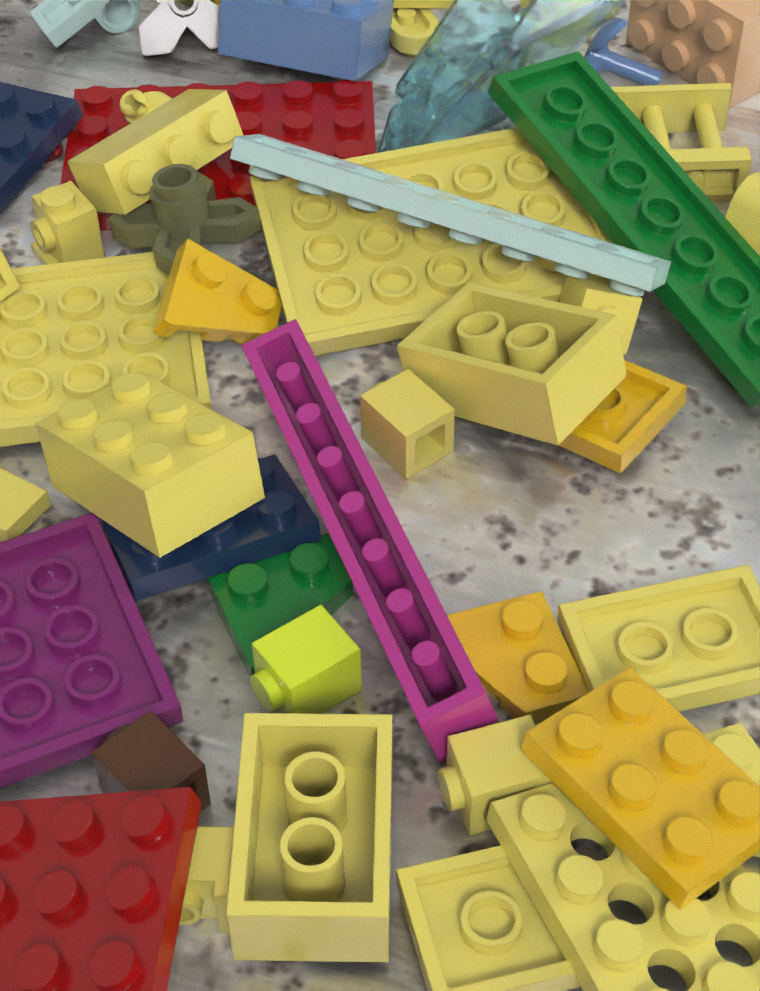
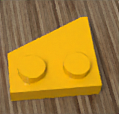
[153,238,282,345]
[447,591,589,724]

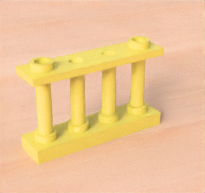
[611,83,752,202]

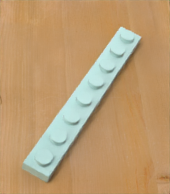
[230,134,671,296]

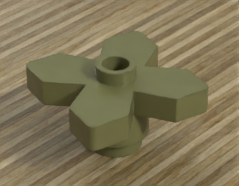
[108,164,262,275]

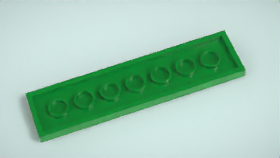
[488,51,760,408]

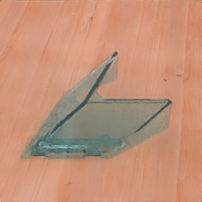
[378,0,627,153]

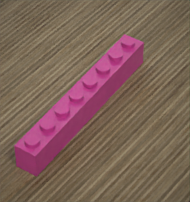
[241,319,500,765]

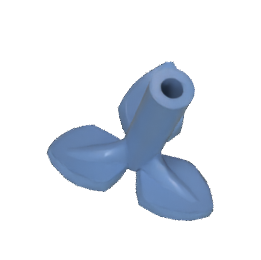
[584,18,663,86]

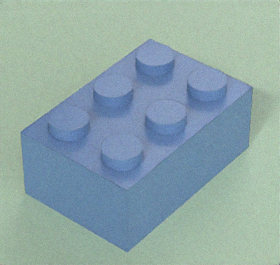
[218,0,394,81]

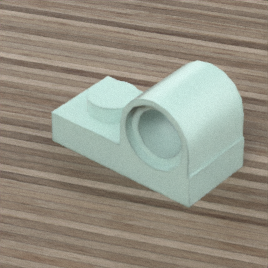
[30,0,140,48]

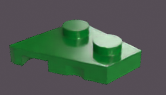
[207,533,353,678]

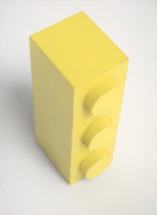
[67,89,244,215]

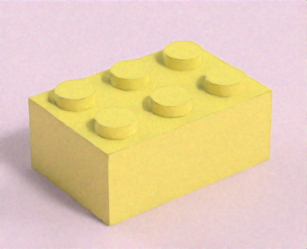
[397,282,627,446]
[35,371,265,558]
[226,713,393,962]

